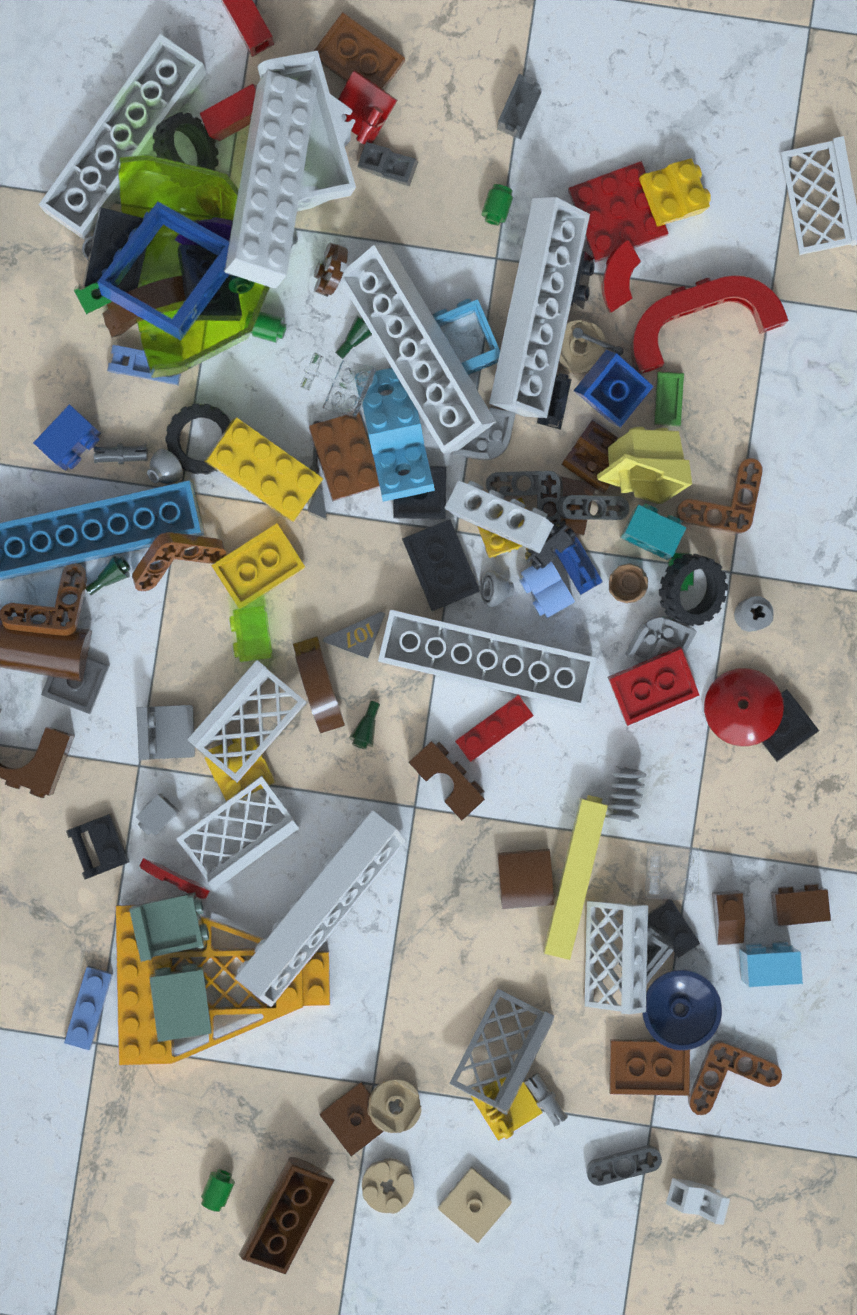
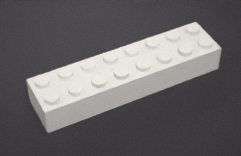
[39,34,207,240]
[225,70,317,288]
[489,197,590,418]
[341,245,496,453]
[378,610,597,710]
[235,810,406,1007]

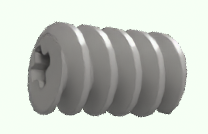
[734,596,774,632]
[605,766,647,822]

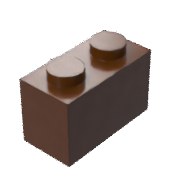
[771,883,831,926]

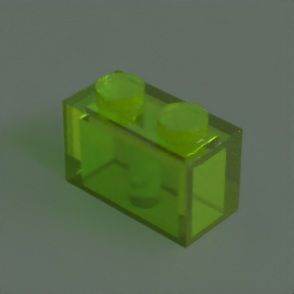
[229,606,273,663]

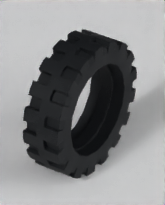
[152,112,219,186]
[165,403,231,475]
[659,554,728,626]

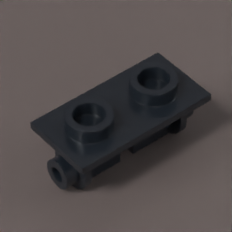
[571,251,595,309]
[536,373,572,430]
[525,519,577,570]

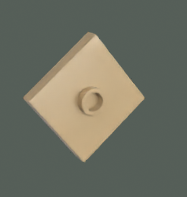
[438,1166,512,1243]

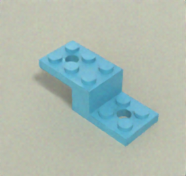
[356,368,435,502]

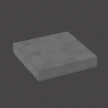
[41,657,110,714]

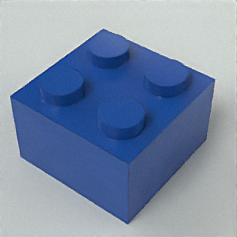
[573,350,654,428]
[33,404,101,471]

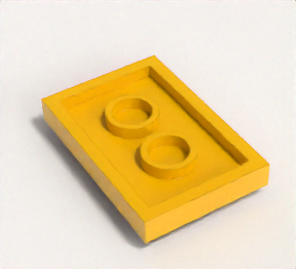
[211,523,306,610]

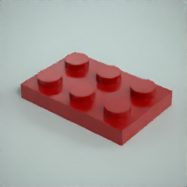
[607,646,700,726]

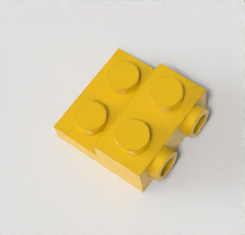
[639,158,711,227]
[205,737,276,801]

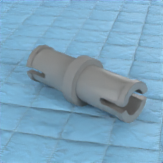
[524,1073,568,1127]

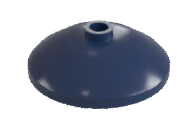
[642,970,722,1050]

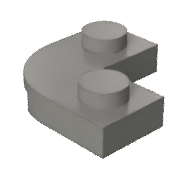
[453,408,516,460]
[625,616,697,663]

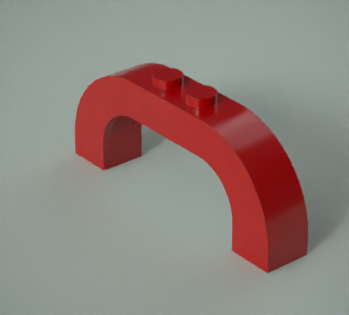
[631,276,789,375]

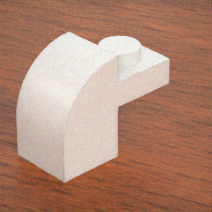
[666,1178,730,1225]

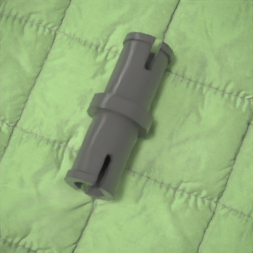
[94,443,148,464]

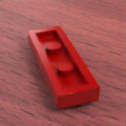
[455,695,534,762]

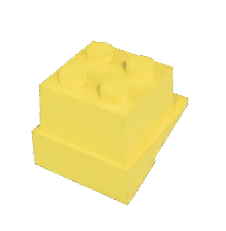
[597,427,692,504]

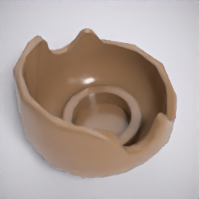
[608,563,648,604]

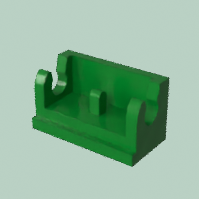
[74,283,112,315]

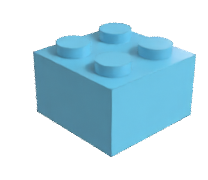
[739,942,803,987]

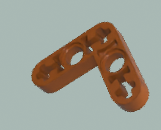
[676,458,763,534]
[132,532,226,591]
[0,563,87,636]
[688,1041,782,1115]

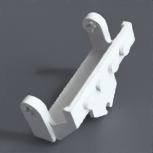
[256,51,356,211]

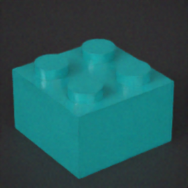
[620,503,687,560]

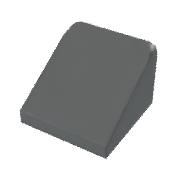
[308,487,327,521]

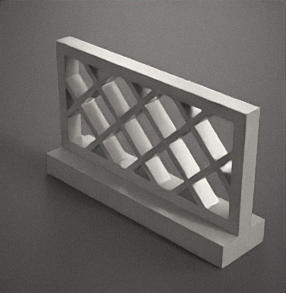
[450,989,555,1115]

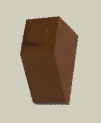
[712,890,745,945]

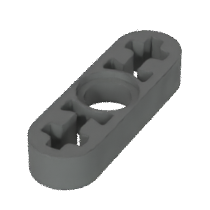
[556,495,630,520]
[586,1145,662,1186]

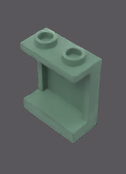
[129,892,209,962]
[149,963,212,1042]

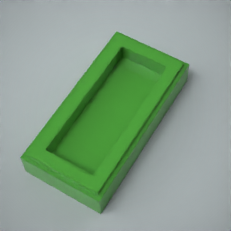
[654,371,684,426]

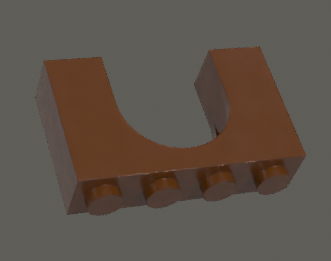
[0,709,75,798]

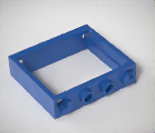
[98,202,230,340]

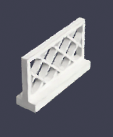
[781,136,857,255]
[187,660,306,782]
[176,776,299,891]
[585,901,648,1015]

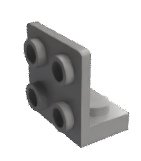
[136,705,195,760]

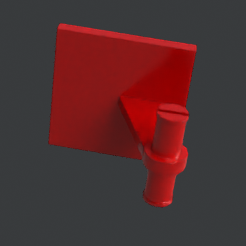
[338,71,398,144]

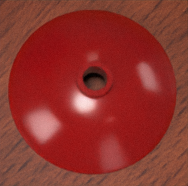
[704,668,784,747]

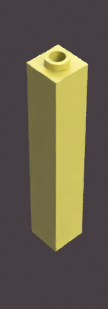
[543,795,608,960]

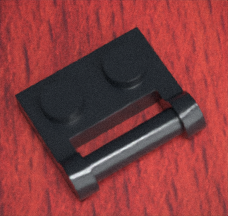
[66,814,129,880]

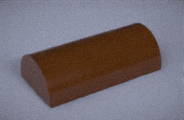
[0,616,92,682]
[239,1157,335,1275]

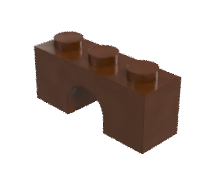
[408,741,485,821]

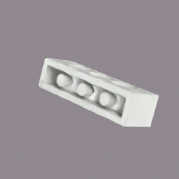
[445,480,554,553]

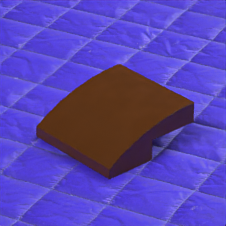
[561,420,618,494]
[497,849,554,909]

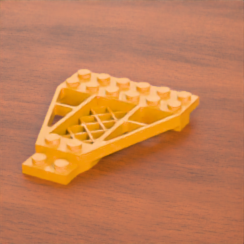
[116,905,330,1065]

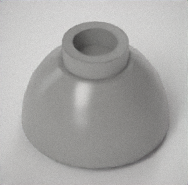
[147,449,183,484]
[481,570,514,607]

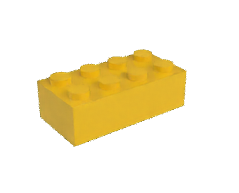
[204,417,323,522]

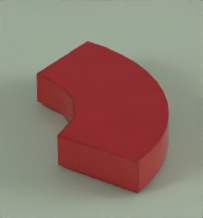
[602,239,641,313]
[139,858,210,899]

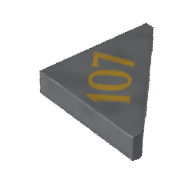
[323,612,385,658]

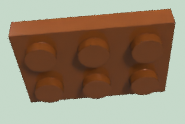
[314,12,405,90]
[309,411,380,502]
[609,1039,690,1096]

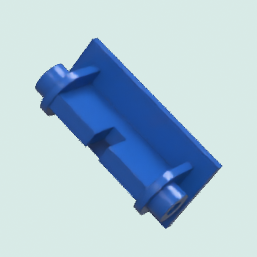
[554,537,603,595]

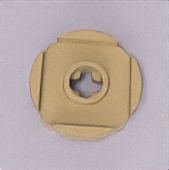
[559,320,606,374]
[367,1080,421,1133]
[362,1158,414,1214]

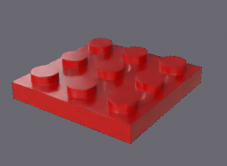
[568,161,669,262]

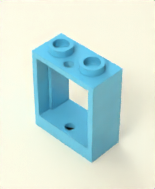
[433,299,500,375]

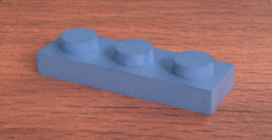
[64,966,113,1050]

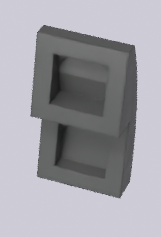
[358,142,418,186]

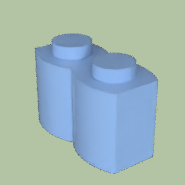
[519,561,575,619]

